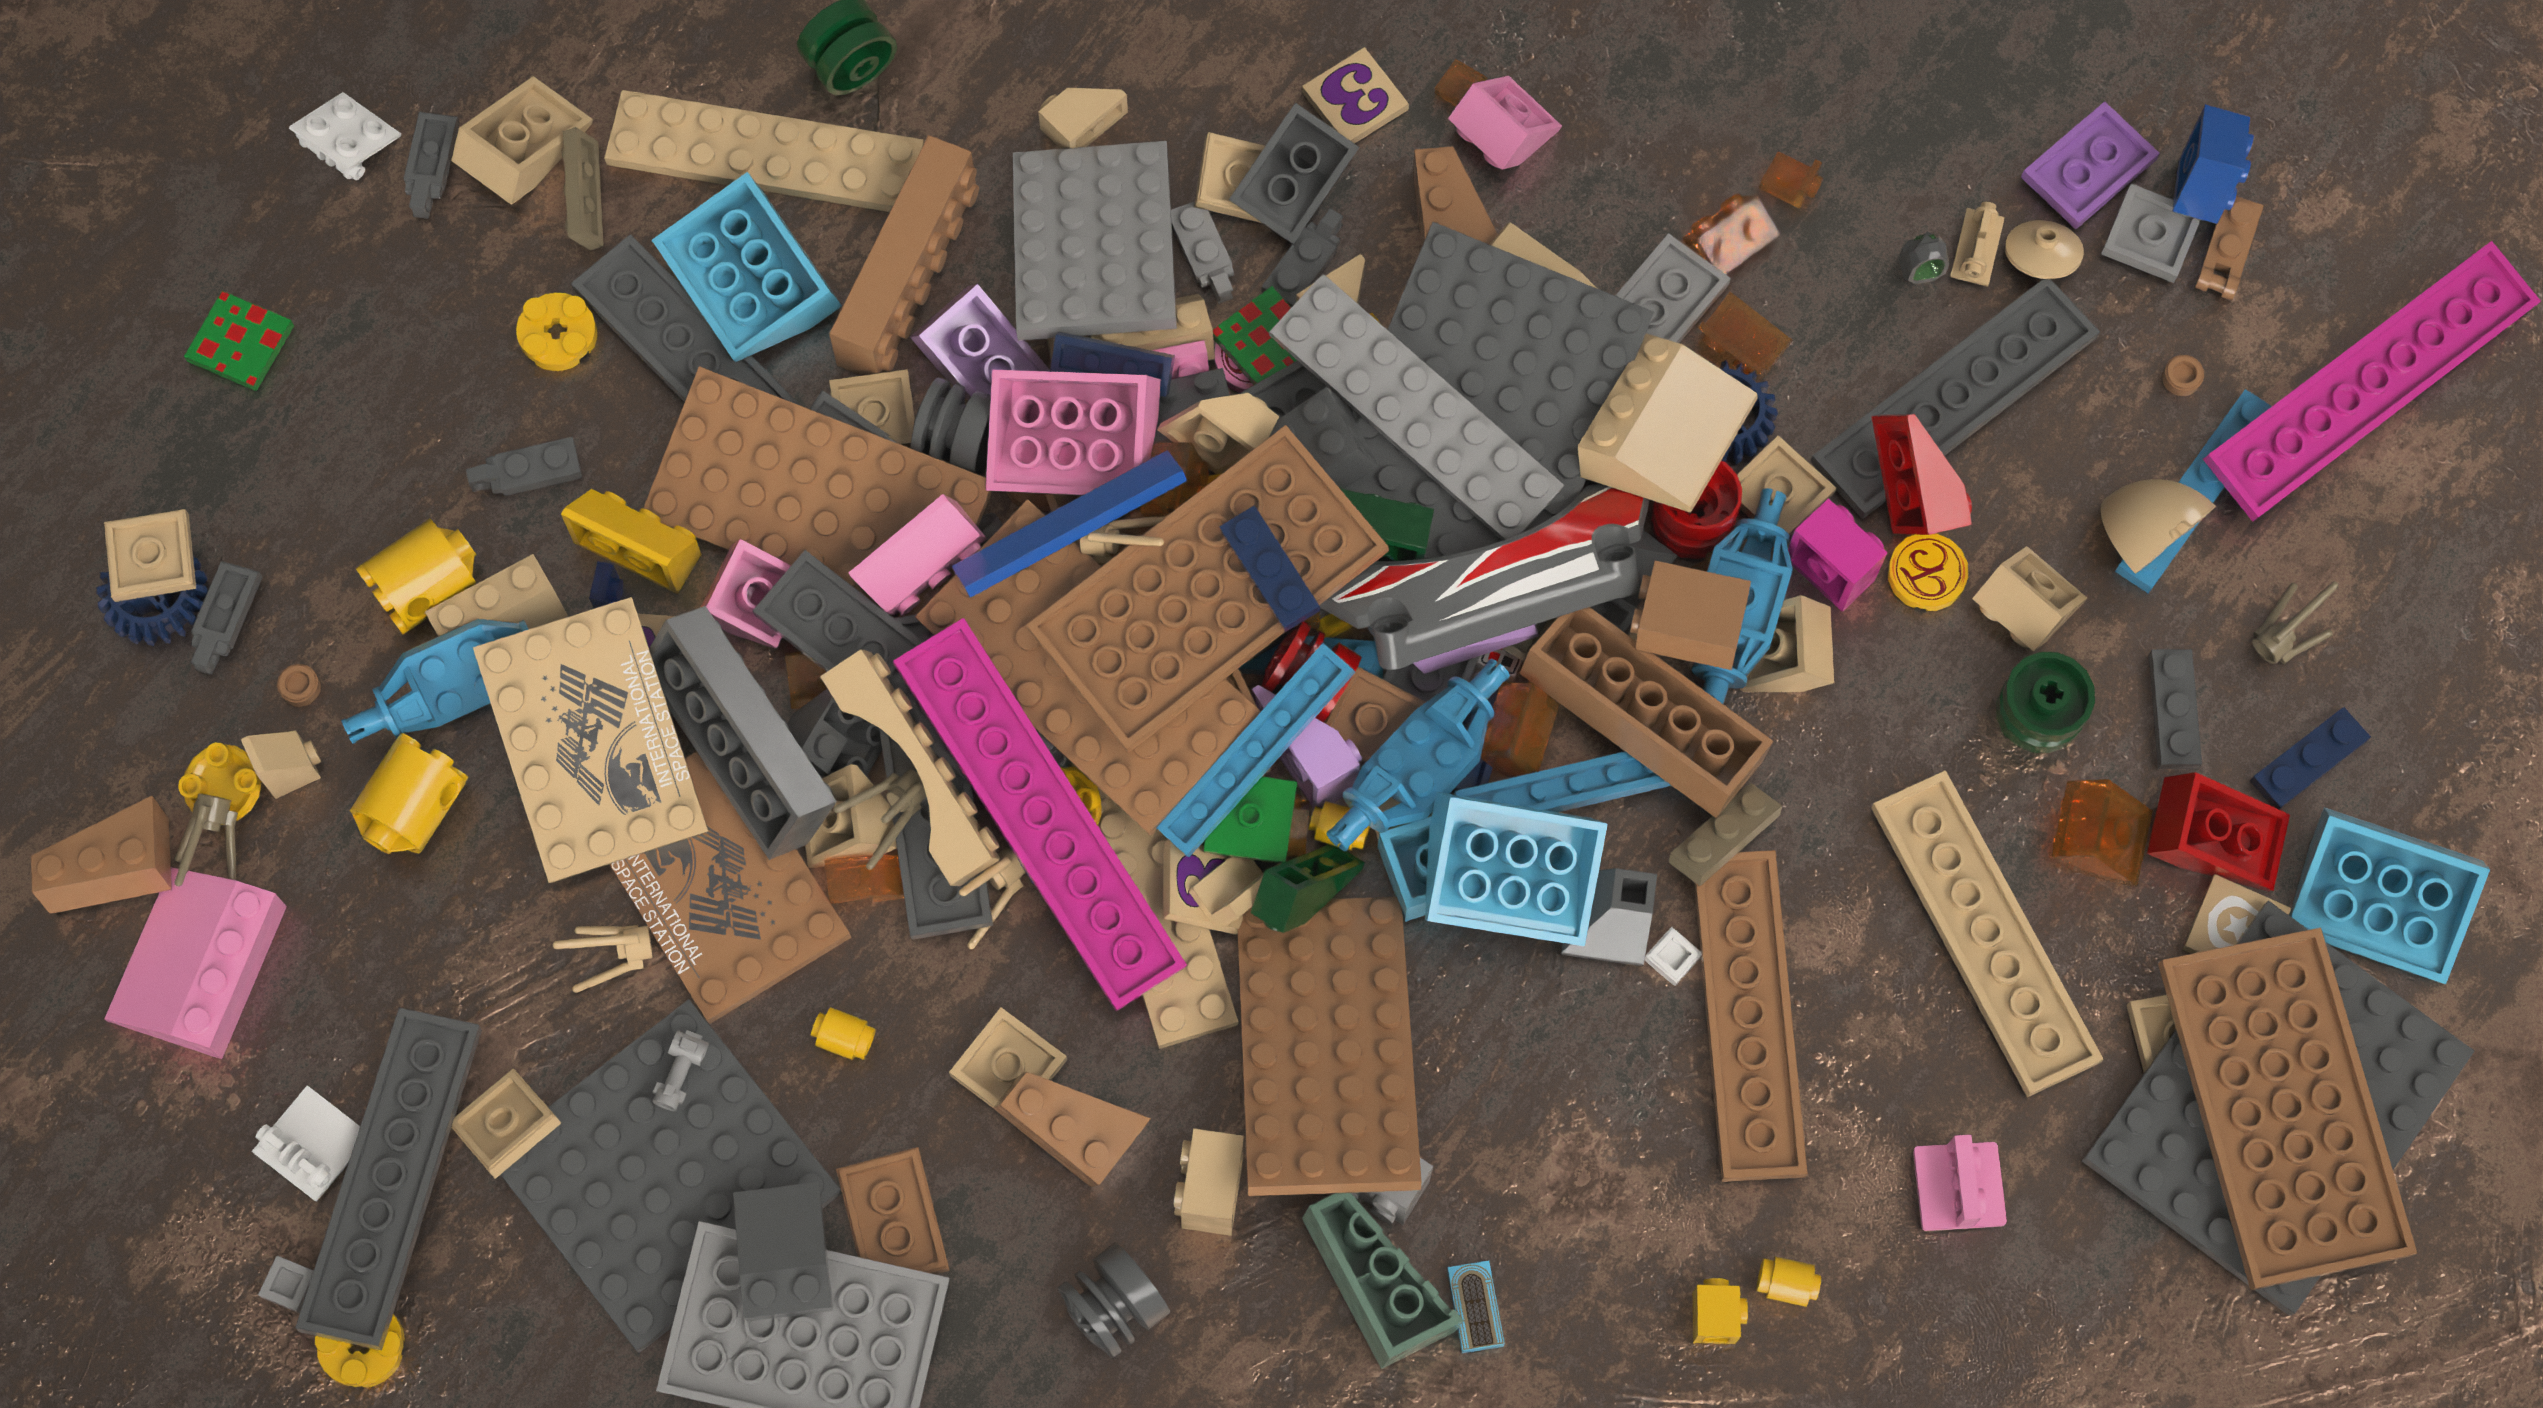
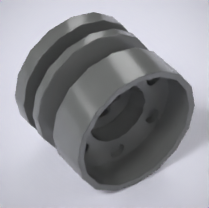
[911,377,991,475]
[1058,1242,1170,1359]

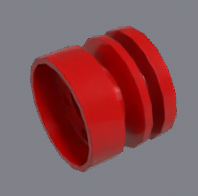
[1651,461,1742,559]
[1261,621,1362,723]

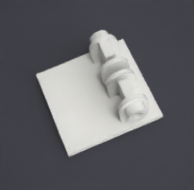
[289,92,401,180]
[252,1086,360,1202]

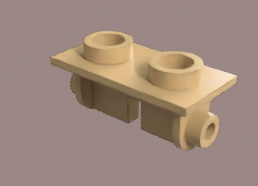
[1950,202,2005,287]

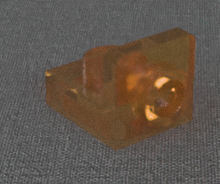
[1759,151,1824,209]

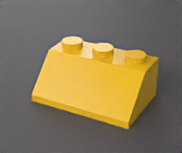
[561,489,702,594]

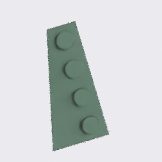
[1302,1193,1464,1369]

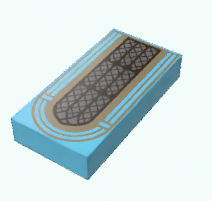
[1447,1261,1505,1354]

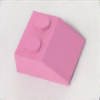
[1448,76,1562,170]
[700,539,791,648]

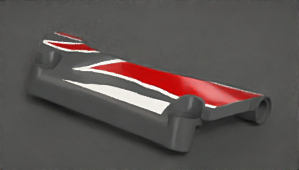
[1319,483,1649,670]

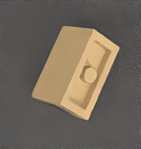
[1189,856,1281,930]

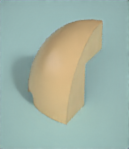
[2100,479,2216,574]

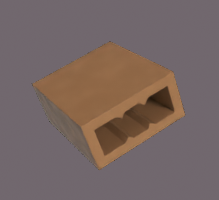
[1630,561,1751,670]

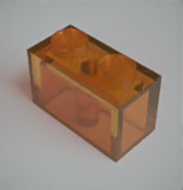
[1481,682,1560,777]

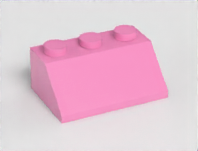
[849,494,987,616]

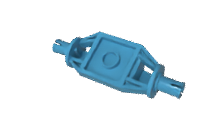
[1691,488,1793,704]
[341,617,567,744]
[1326,659,1510,851]

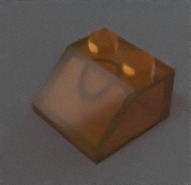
[2051,779,2153,886]

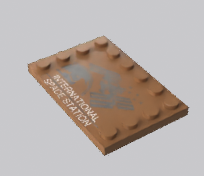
[609,751,851,1025]

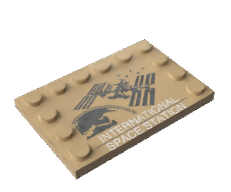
[473,597,709,883]

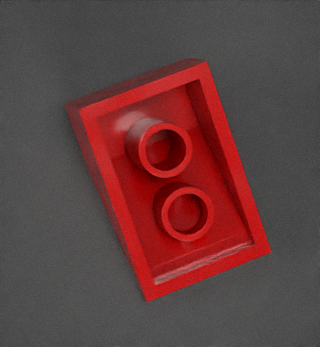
[1871,414,1972,535]
[2147,772,2290,892]

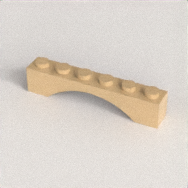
[820,649,1001,886]

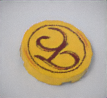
[1888,533,1969,611]

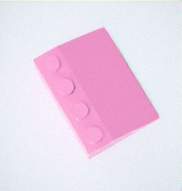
[986,370,1161,495]
[104,867,287,1059]

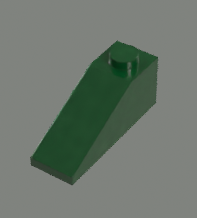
[1251,844,1365,933]

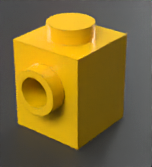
[1692,1278,1748,1344]

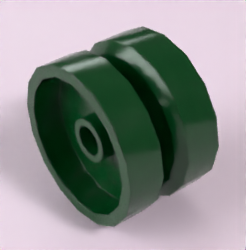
[797,0,897,95]
[1996,652,2095,753]

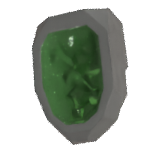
[1899,232,1949,284]

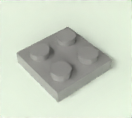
[2101,183,2201,283]

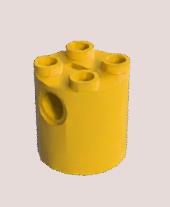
[355,518,477,635]
[349,733,468,854]

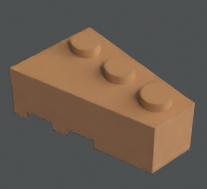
[1412,146,1498,246]
[31,796,172,914]
[993,1072,1151,1187]

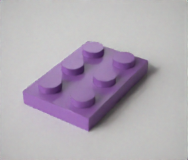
[2021,101,2160,230]

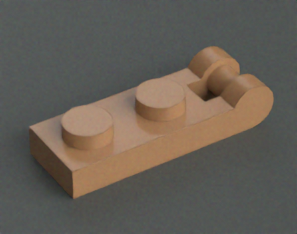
[2194,196,2264,300]

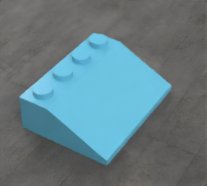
[652,172,842,362]
[1425,792,1608,946]
[2289,807,2490,984]

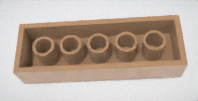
[829,135,979,376]
[1520,607,1774,818]

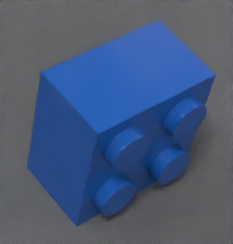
[2172,104,2254,224]

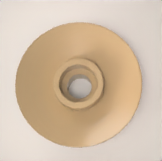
[2005,220,2084,279]

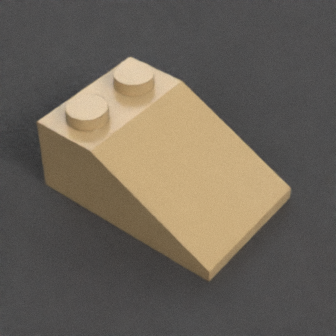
[451,76,593,205]

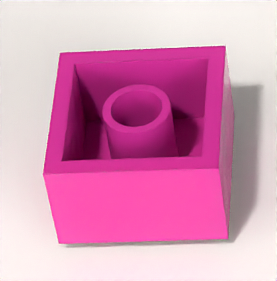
[1788,498,1888,612]

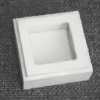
[1645,927,1702,986]

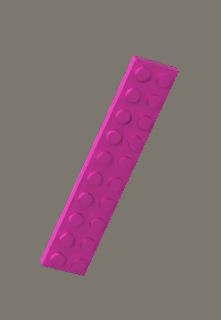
[2203,241,2541,522]
[893,618,1187,1011]

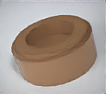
[2162,355,2204,396]
[277,664,321,707]

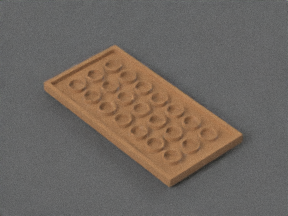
[643,366,992,617]
[1026,425,1389,754]
[915,499,1261,836]
[1238,897,1422,1196]
[2158,928,2417,1290]

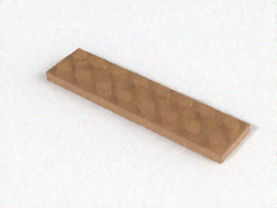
[1694,850,1808,1182]

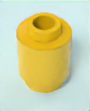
[1309,801,1370,851]
[811,1007,876,1060]
[1756,1256,1821,1307]

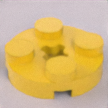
[516,293,597,371]
[315,1314,405,1387]

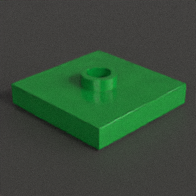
[1203,777,1297,864]

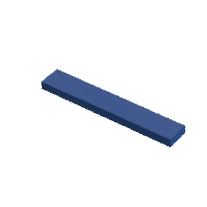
[952,450,1187,597]

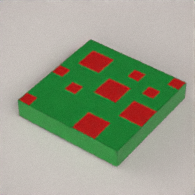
[1213,286,1298,385]
[184,291,294,392]

